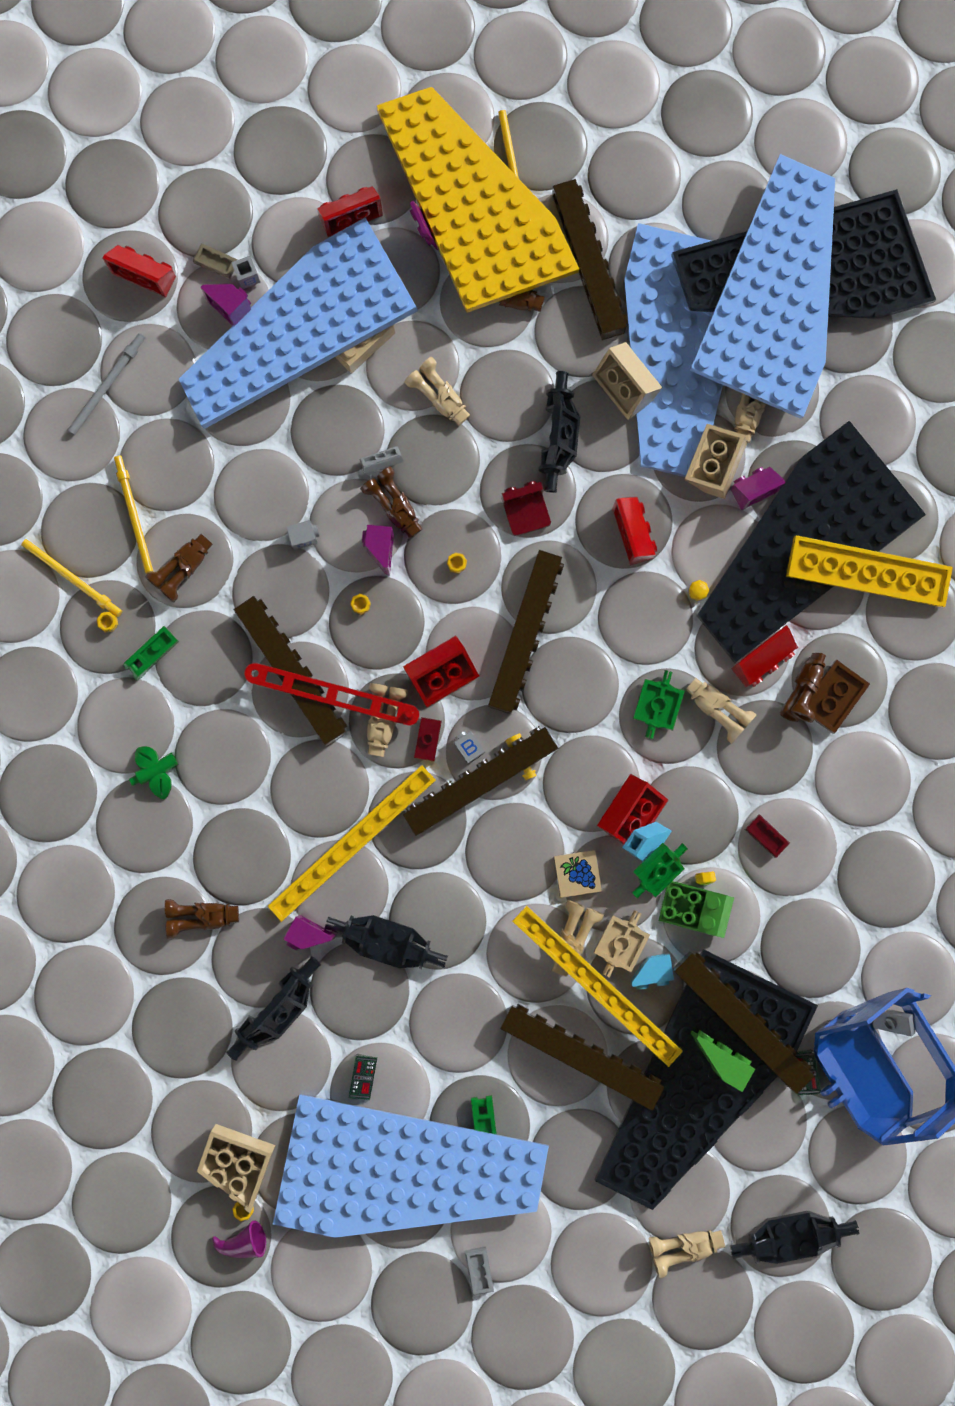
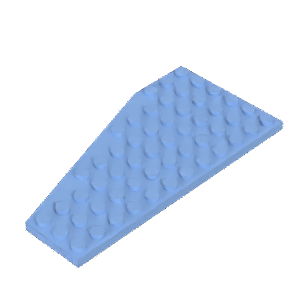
[690,154,835,419]
[179,218,418,429]
[624,223,723,477]
[273,1094,549,1238]

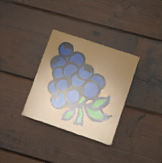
[554,850,602,898]

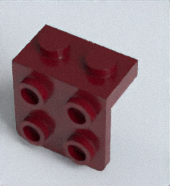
[501,481,551,536]

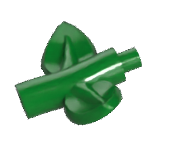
[129,746,179,800]

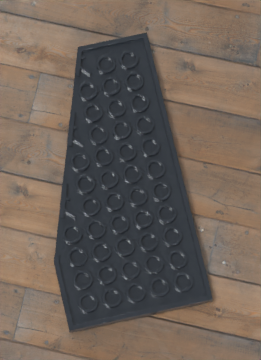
[671,189,936,319]
[697,421,926,664]
[594,949,818,1210]

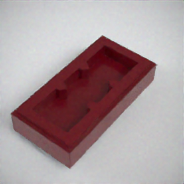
[414,717,442,762]
[744,814,790,858]

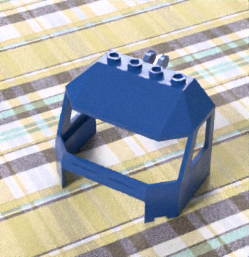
[814,988,955,1146]

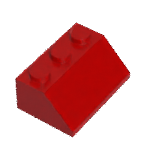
[317,186,383,237]
[102,245,176,297]
[612,497,657,566]
[731,625,798,687]
[403,636,480,707]
[597,774,668,844]

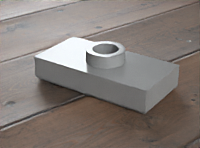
[360,446,403,474]
[873,1009,915,1037]
[465,1246,494,1296]

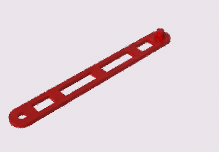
[244,663,419,726]

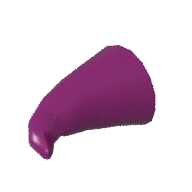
[212,1220,266,1258]

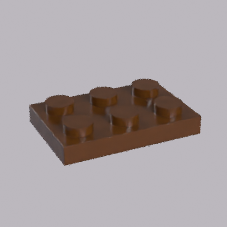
[809,660,870,734]

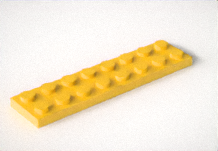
[786,535,953,607]

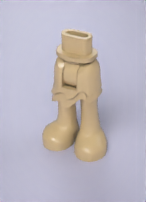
[404,357,470,426]
[734,393,766,443]
[686,678,757,744]
[367,683,408,757]
[552,900,604,977]
[648,1230,725,1279]

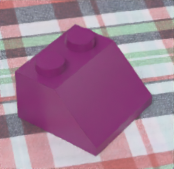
[200,284,251,326]
[730,467,785,510]
[362,525,394,575]
[283,915,336,951]

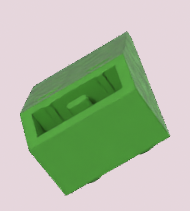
[658,881,734,938]
[691,1030,755,1092]

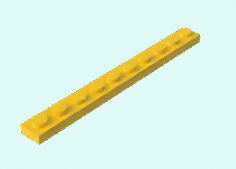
[268,765,436,922]
[512,905,683,1067]

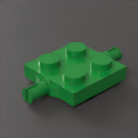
[633,670,685,739]
[631,843,688,899]

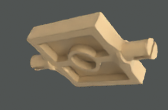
[593,910,650,978]

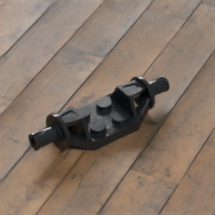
[538,371,580,493]
[324,915,448,970]
[226,956,321,1061]
[730,1211,859,1264]

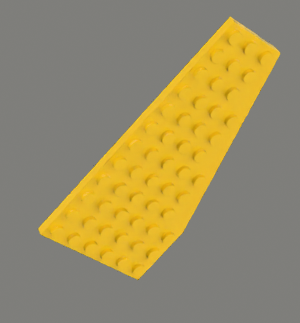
[377,87,579,313]

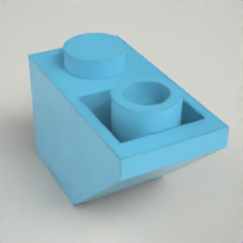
[622,822,672,862]
[630,953,674,990]

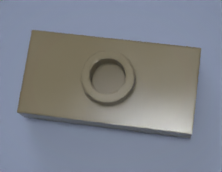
[193,243,238,279]

